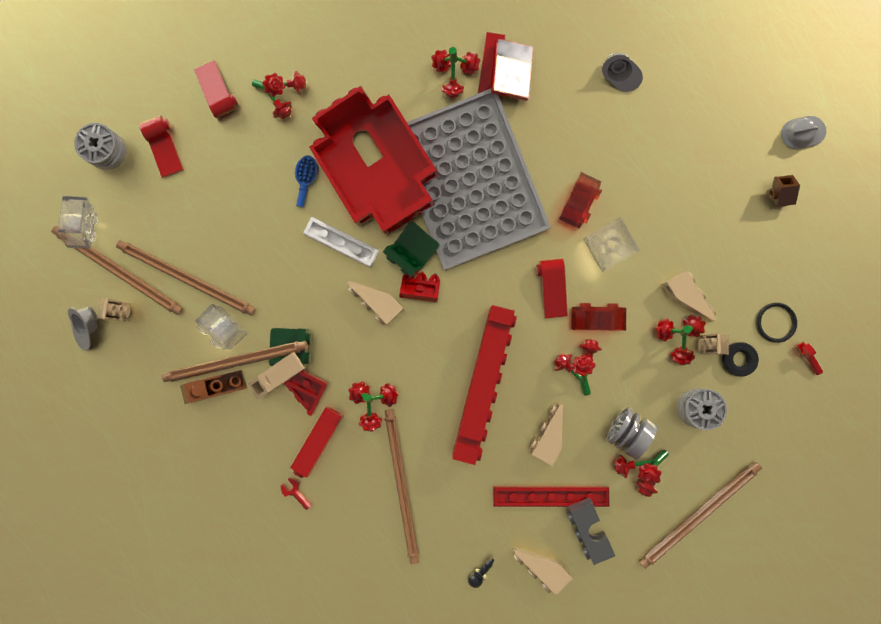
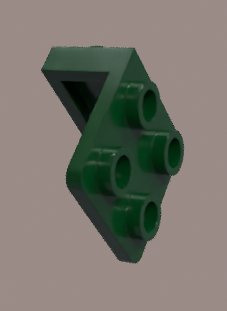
[383,222,439,277]
[269,328,312,368]

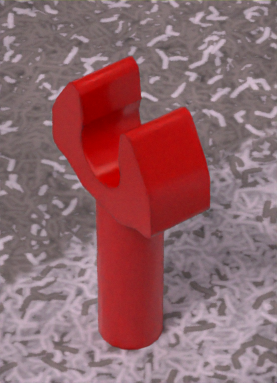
[797,342,823,375]
[280,477,312,510]

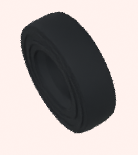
[722,342,759,377]

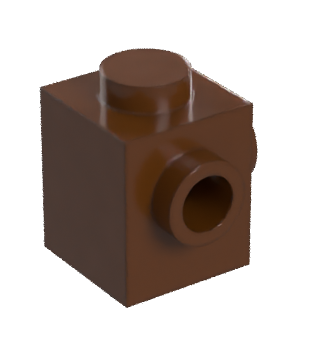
[769,175,800,207]

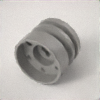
[74,123,127,170]
[677,388,727,430]
[606,407,658,460]

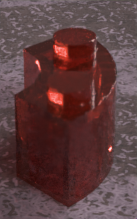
[559,172,602,229]
[571,303,626,331]

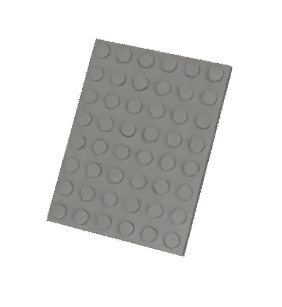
[407,89,551,271]

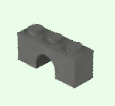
[567,498,615,565]

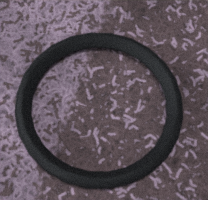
[757,302,797,343]

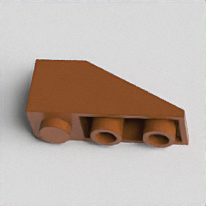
[180,370,246,404]

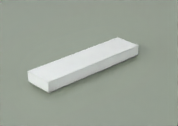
[303,217,380,268]

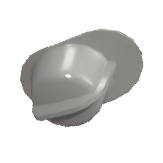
[602,53,643,92]
[781,116,826,149]
[68,307,98,351]

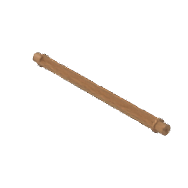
[51,226,183,315]
[116,240,255,316]
[162,341,308,382]
[384,409,419,564]
[640,462,762,569]

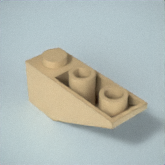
[663,270,717,322]
[347,281,404,325]
[96,298,130,322]
[697,333,729,355]
[248,352,305,400]
[530,403,563,466]
[513,547,573,595]

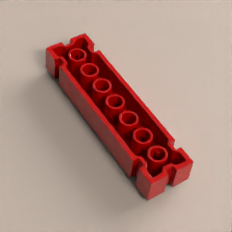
[452,305,517,465]

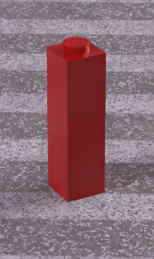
[290,406,344,478]

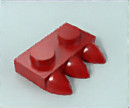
[399,272,440,303]

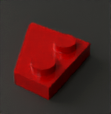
[284,370,328,416]

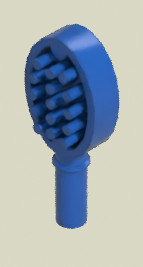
[295,155,319,208]

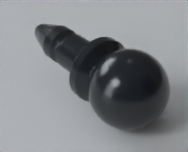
[468,558,494,588]

